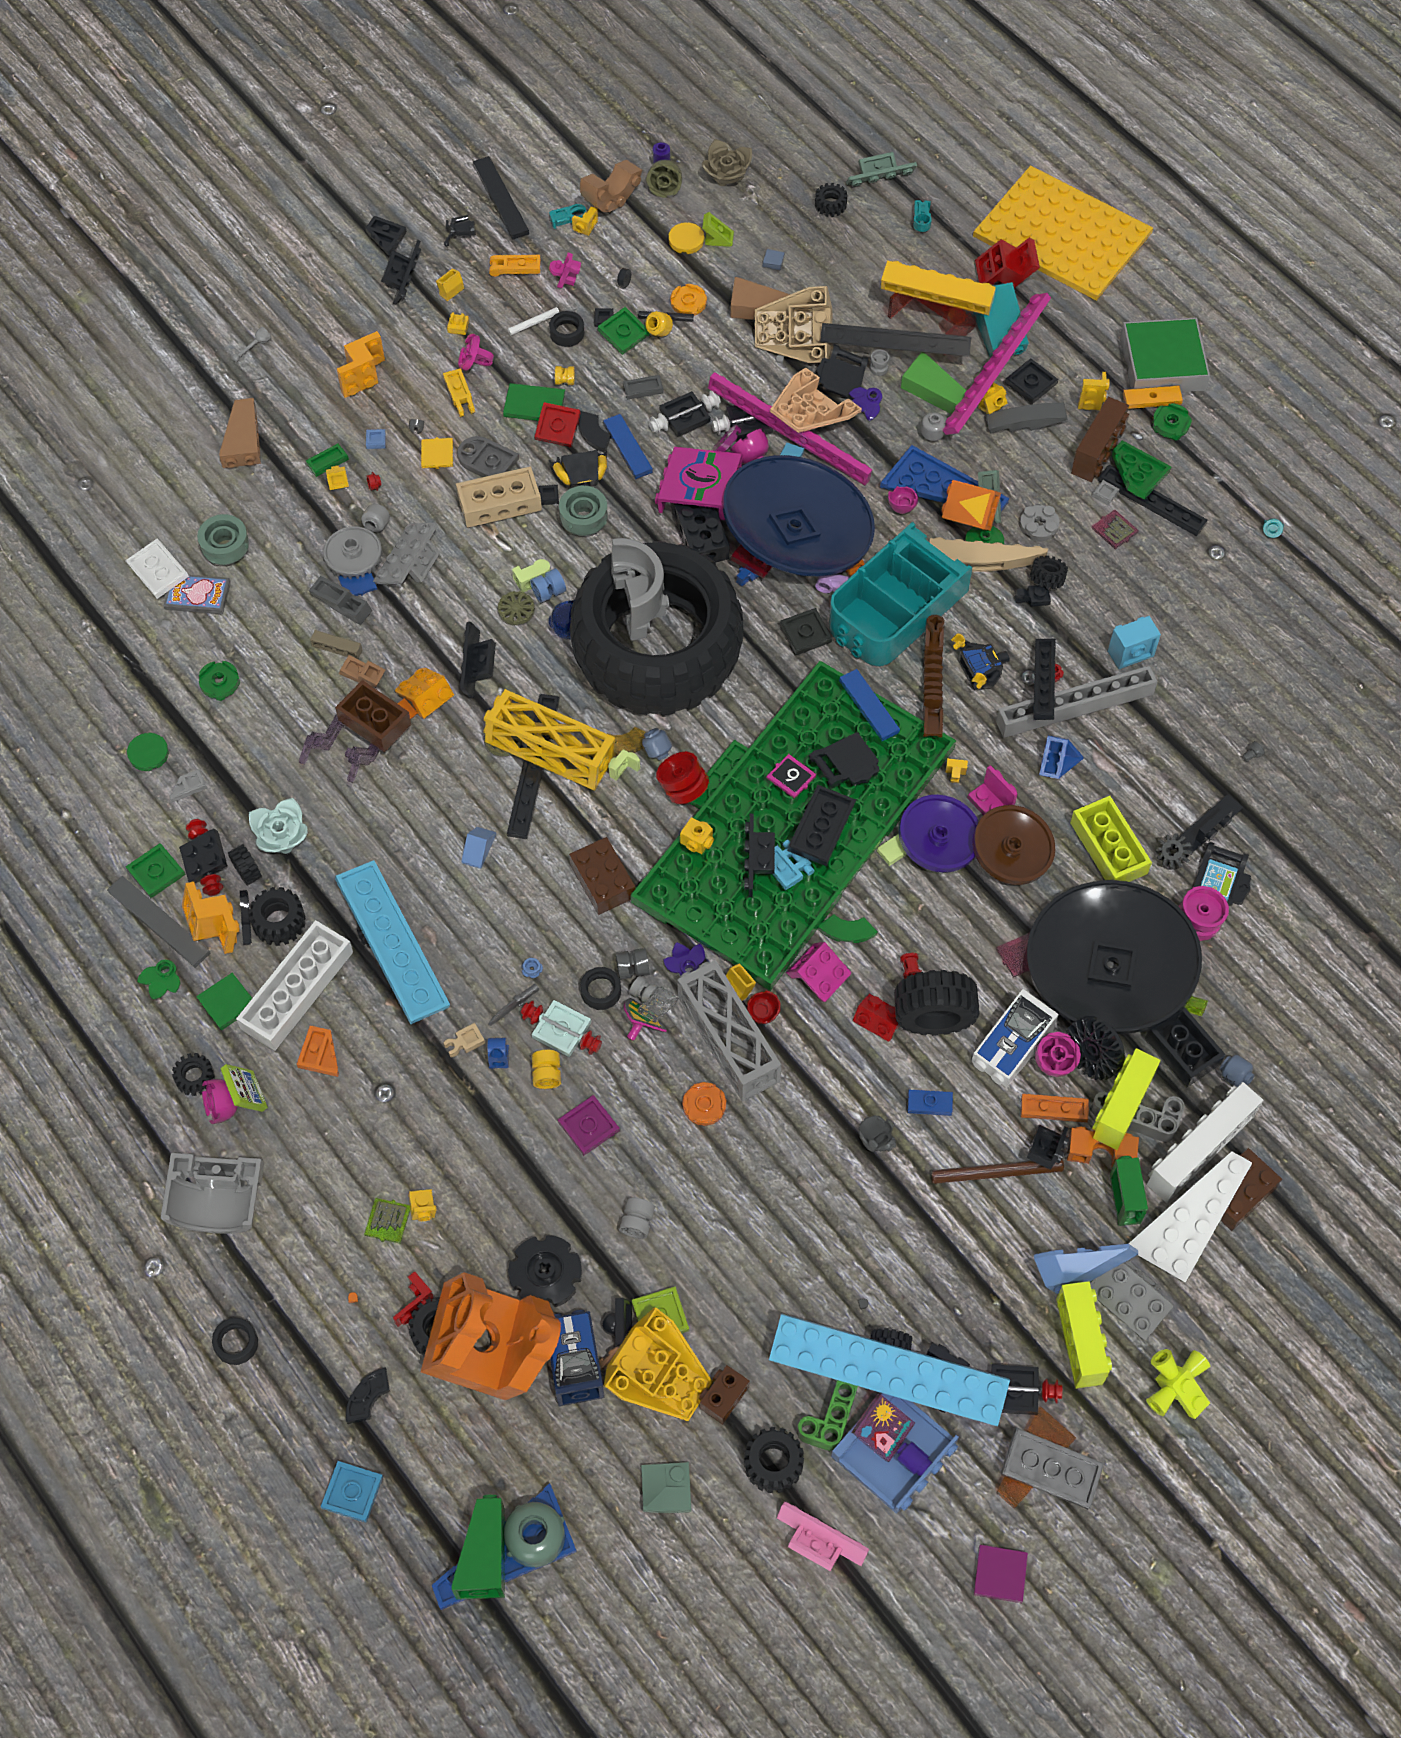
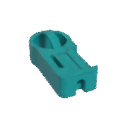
[913,200,932,232]
[549,204,586,229]

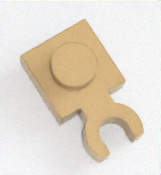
[444,1023,485,1057]

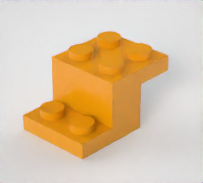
[337,331,385,398]
[182,882,239,954]

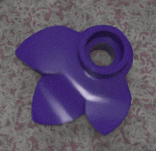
[849,387,882,421]
[663,942,705,976]

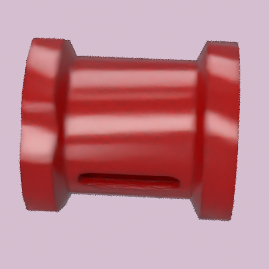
[900,952,922,979]

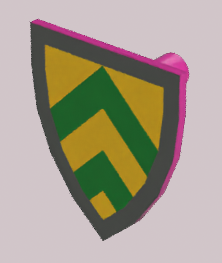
[624,998,667,1040]

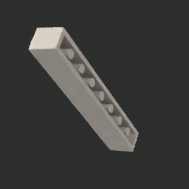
[996,666,1157,738]

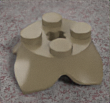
[702,139,752,186]

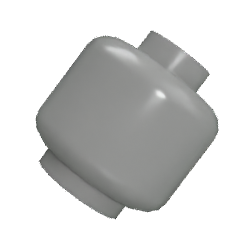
[921,412,946,441]
[361,503,390,533]

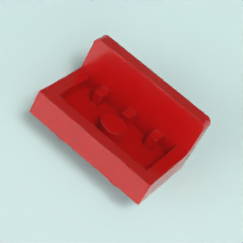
[853,993,900,1042]

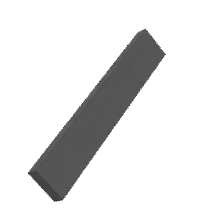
[107,876,211,968]

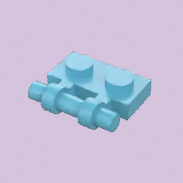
[773,840,815,890]

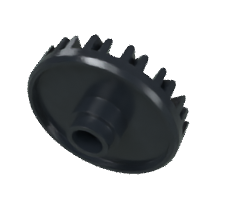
[1066,1016,1125,1081]

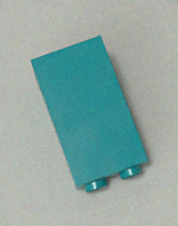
[973,282,1029,358]

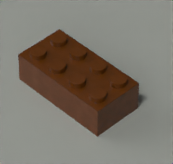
[1071,396,1130,483]

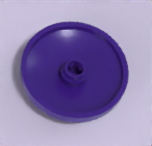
[899,794,979,873]

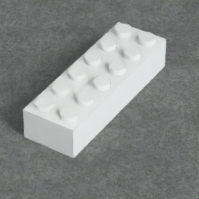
[236,920,353,1051]
[1147,1082,1264,1203]

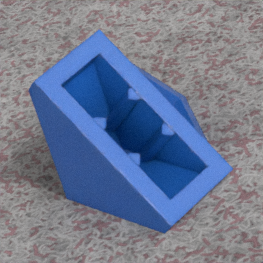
[1039,735,1084,779]

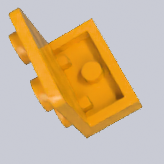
[395,668,454,719]

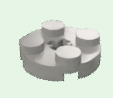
[1020,505,1059,541]

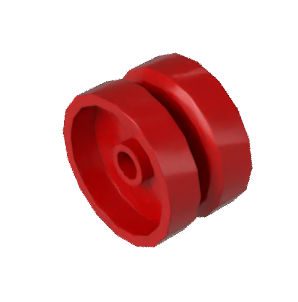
[656,751,709,804]

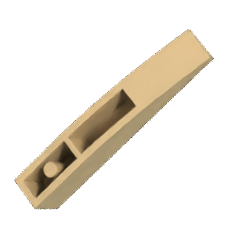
[929,537,1048,572]

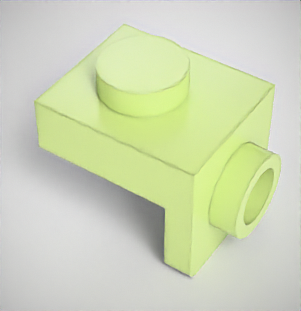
[608,749,640,781]

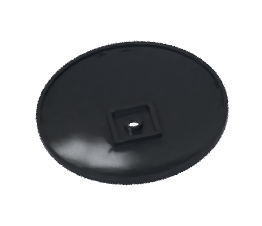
[1027,880,1202,1034]

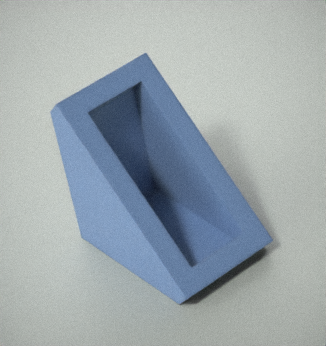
[461,827,496,869]

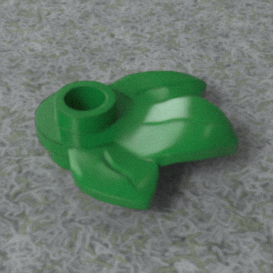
[137,960,180,999]

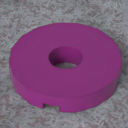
[711,424,741,452]

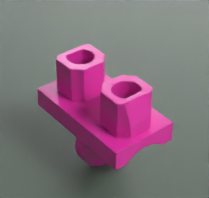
[549,252,581,288]

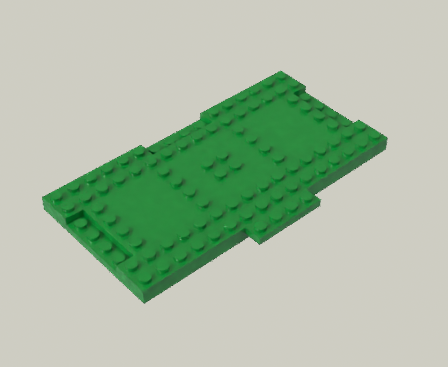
[631,661,956,991]

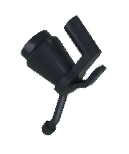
[444,215,476,247]

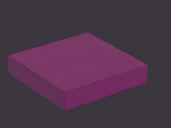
[558,1095,620,1156]
[973,1545,1028,1603]

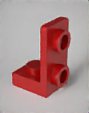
[393,1271,434,1327]

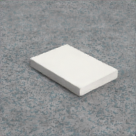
[125,538,189,599]

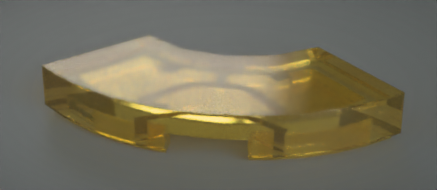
[602,727,646,757]

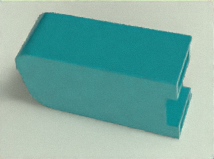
[829,522,973,666]

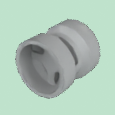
[870,349,890,376]
[629,976,659,1005]

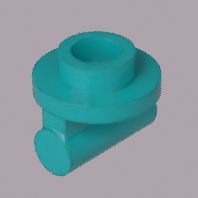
[1263,518,1284,538]

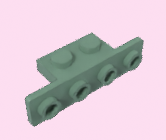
[846,152,917,187]

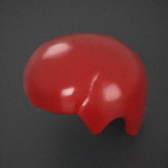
[747,990,781,1024]

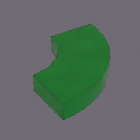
[818,914,878,943]

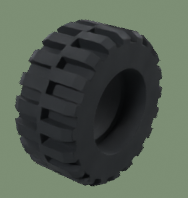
[894,970,980,1036]

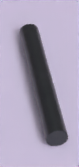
[638,311,694,322]

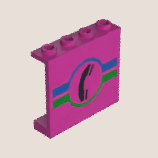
[655,447,742,520]

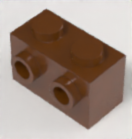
[699,1365,750,1425]

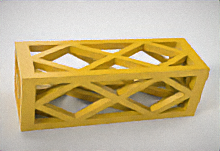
[483,689,615,791]

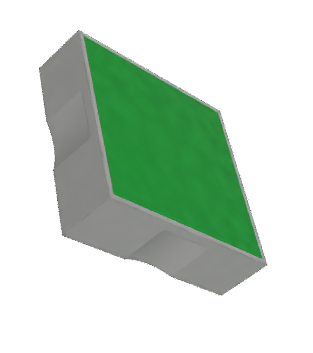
[1120,318,1210,392]

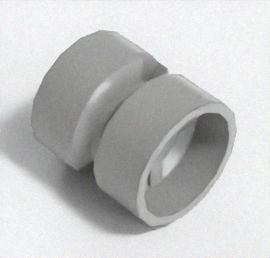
[619,1198,655,1239]

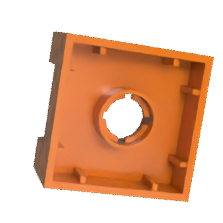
[420,1272,561,1400]

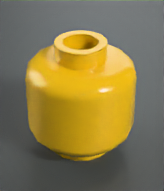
[645,311,673,337]

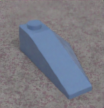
[1034,1244,1138,1294]

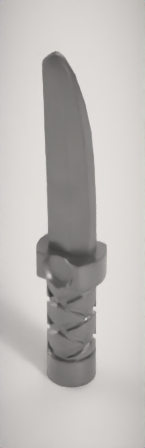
[489,983,540,1026]

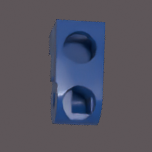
[488,1038,509,1069]

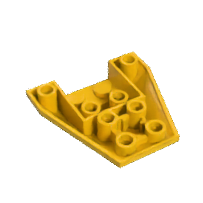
[603,1307,713,1421]

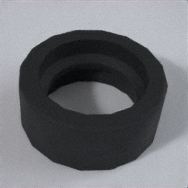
[549,311,584,347]
[580,967,621,1010]
[212,1318,258,1365]

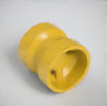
[555,366,575,385]

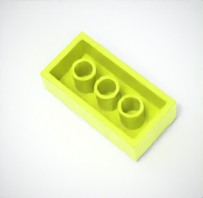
[1070,796,1152,882]
[1092,1048,1161,1150]
[1056,1281,1112,1389]

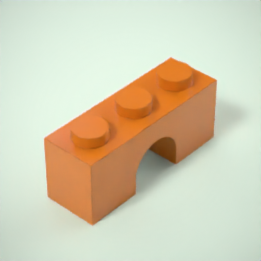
[1067,1127,1139,1167]

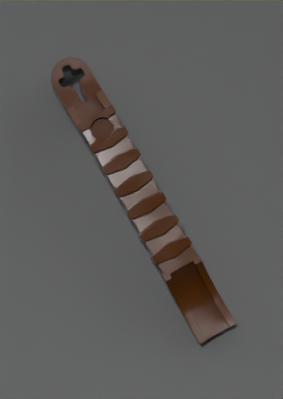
[923,615,945,738]

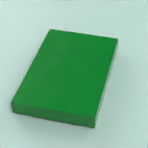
[503,383,565,421]

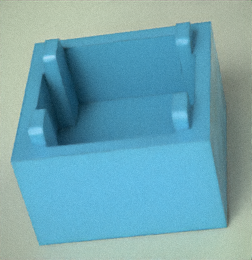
[1108,616,1161,669]

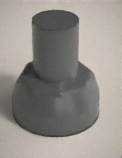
[1242,741,1265,762]

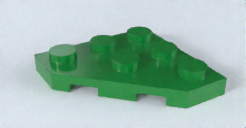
[1112,440,1172,499]

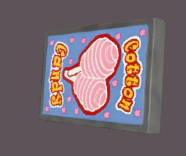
[163,575,230,614]

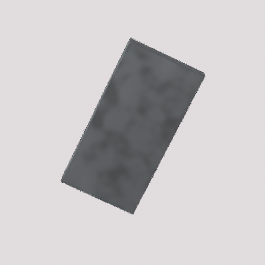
[1000,1428,1104,1510]

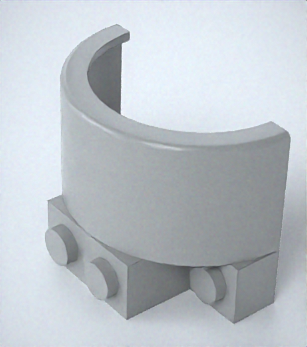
[611,538,669,641]
[161,1153,264,1234]

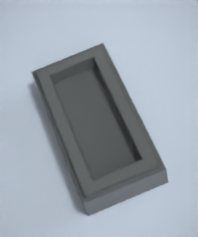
[623,375,664,400]

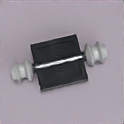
[649,391,721,437]
[712,399,773,441]

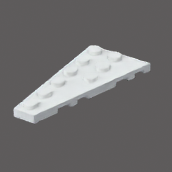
[1129,1152,1252,1282]

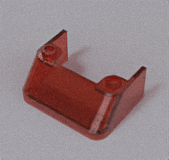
[888,293,977,356]

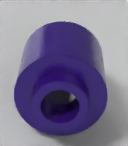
[653,142,671,164]
[896,1442,933,1477]

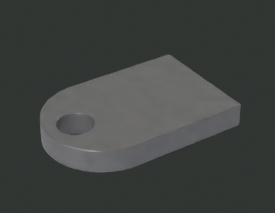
[457,436,519,477]

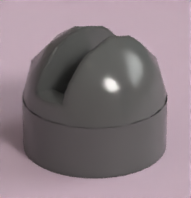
[409,419,425,434]

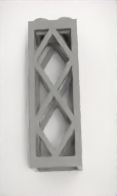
[677,960,782,1102]

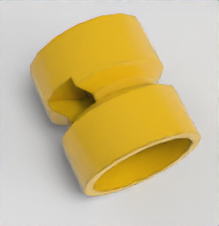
[532,1050,561,1089]

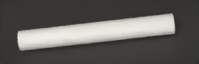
[508,307,559,336]

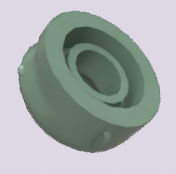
[559,486,608,536]
[197,514,249,565]
[504,1502,565,1568]

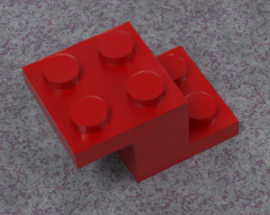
[975,237,1040,288]

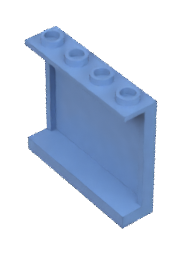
[831,1393,959,1514]

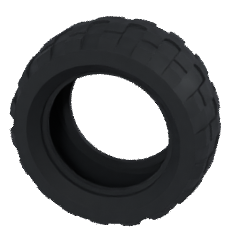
[570,541,743,715]

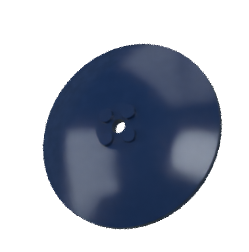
[722,455,875,576]

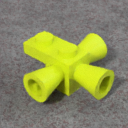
[1146,1349,1210,1419]

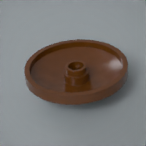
[972,805,1056,885]

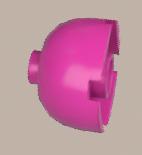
[730,429,769,464]
[1035,1032,1081,1077]
[202,1079,238,1124]

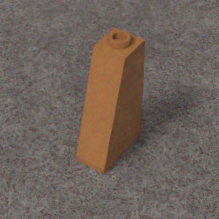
[731,277,791,320]

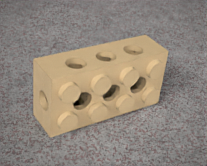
[456,466,542,528]

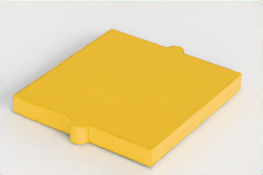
[421,437,453,469]

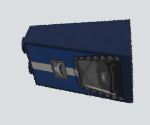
[550,1310,605,1407]

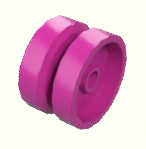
[1179,886,1229,941]

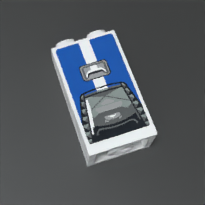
[971,989,1059,1088]

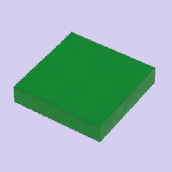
[597,307,650,355]
[125,843,185,899]
[196,972,252,1031]

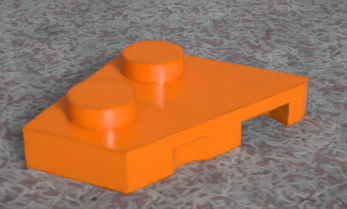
[296,1025,339,1077]

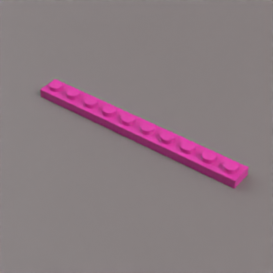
[943,293,1051,435]
[708,372,872,486]

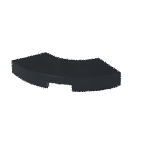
[579,411,611,452]
[239,890,252,945]
[346,1367,390,1424]

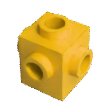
[978,382,1008,415]
[680,817,714,854]

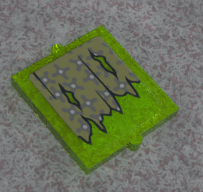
[364,1198,410,1244]

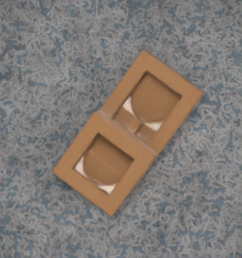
[339,655,386,687]

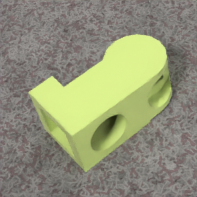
[512,559,550,592]

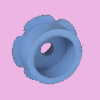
[522,958,543,978]

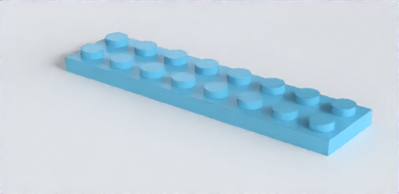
[335,860,450,1025]

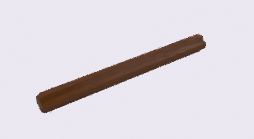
[931,1159,1064,1184]

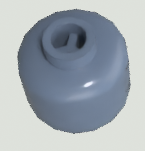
[642,728,672,760]
[1220,1055,1255,1088]

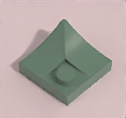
[641,1462,691,1513]

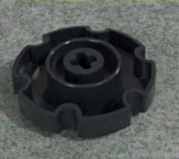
[508,1235,582,1307]

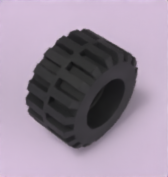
[249,887,306,946]
[409,1297,440,1356]
[744,1427,804,1493]

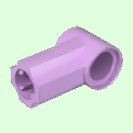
[815,574,850,593]

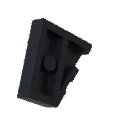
[366,216,407,256]

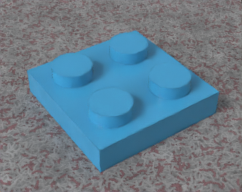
[321,1461,383,1523]

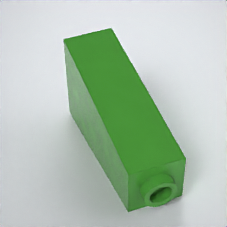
[901,352,967,415]

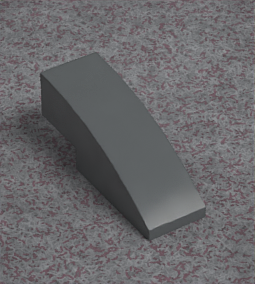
[309,576,372,625]

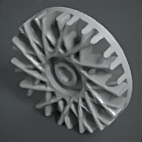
[323,526,383,579]

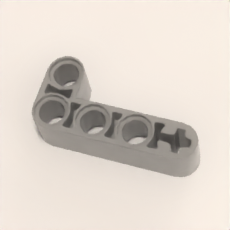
[1091,1091,1185,1142]

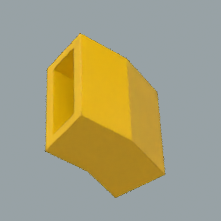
[436,268,464,301]
[726,963,756,1001]

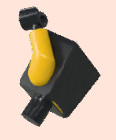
[549,450,607,488]

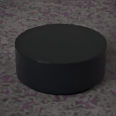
[617,268,632,288]

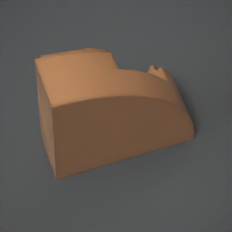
[599,1347,619,1370]

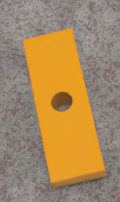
[1123,386,1183,409]

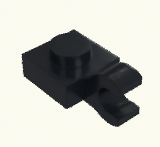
[1014,585,1051,607]

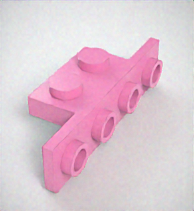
[777,1502,869,1571]

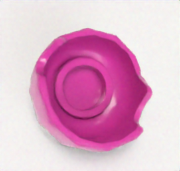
[888,486,918,514]

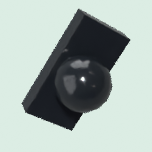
[602,1298,632,1347]

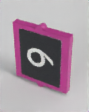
[767,754,817,799]

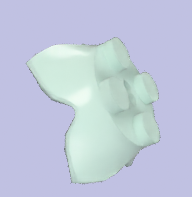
[249,798,308,854]

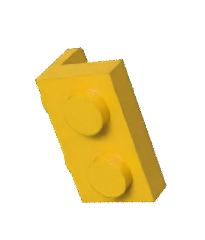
[1078,372,1109,410]

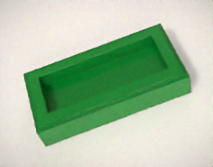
[305,443,349,477]

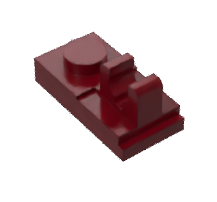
[731,545,773,578]

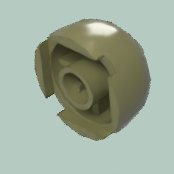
[646,160,683,198]

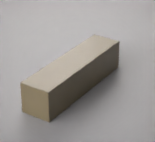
[310,630,363,659]

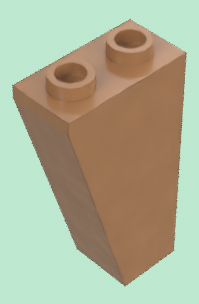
[219,398,261,468]

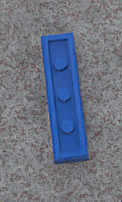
[603,414,653,479]
[839,669,900,741]

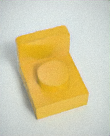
[572,206,598,236]
[408,1189,437,1222]

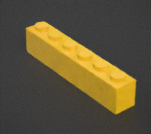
[881,260,996,315]

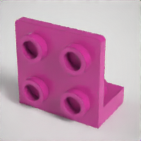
[967,765,1017,816]
[786,942,851,1002]

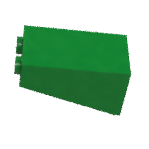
[452,1494,505,1600]

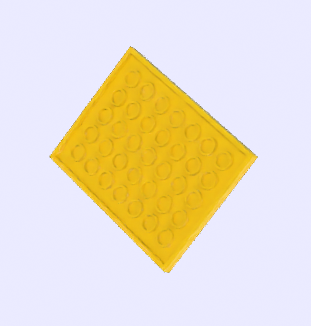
[973,165,1153,301]

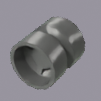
[615,948,650,980]

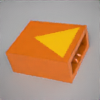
[942,480,1001,531]

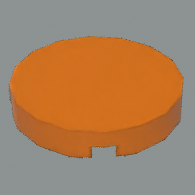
[682,1082,726,1126]

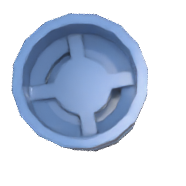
[530,568,566,603]

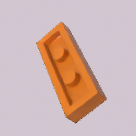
[1021,1094,1089,1123]

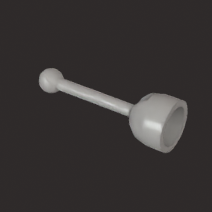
[232,327,272,361]

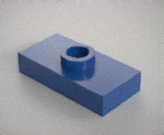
[908,1089,953,1116]

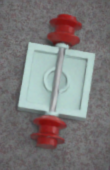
[521,1000,602,1057]

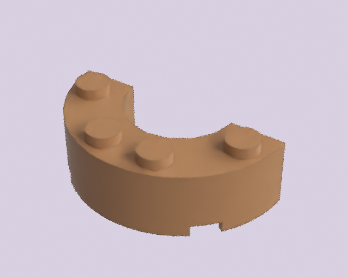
[580,160,642,212]

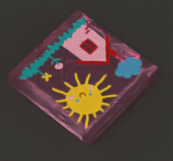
[851,1394,915,1462]

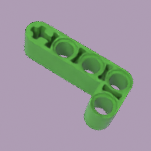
[797,1380,858,1451]

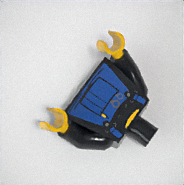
[951,633,1010,690]

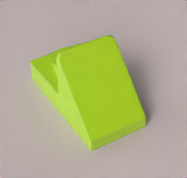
[702,212,734,247]

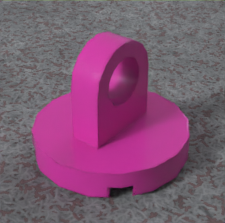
[458,333,494,371]

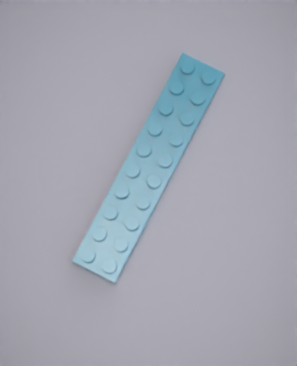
[769,1314,1010,1426]

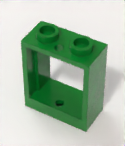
[1109,1156,1148,1226]

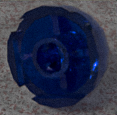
[549,600,574,640]

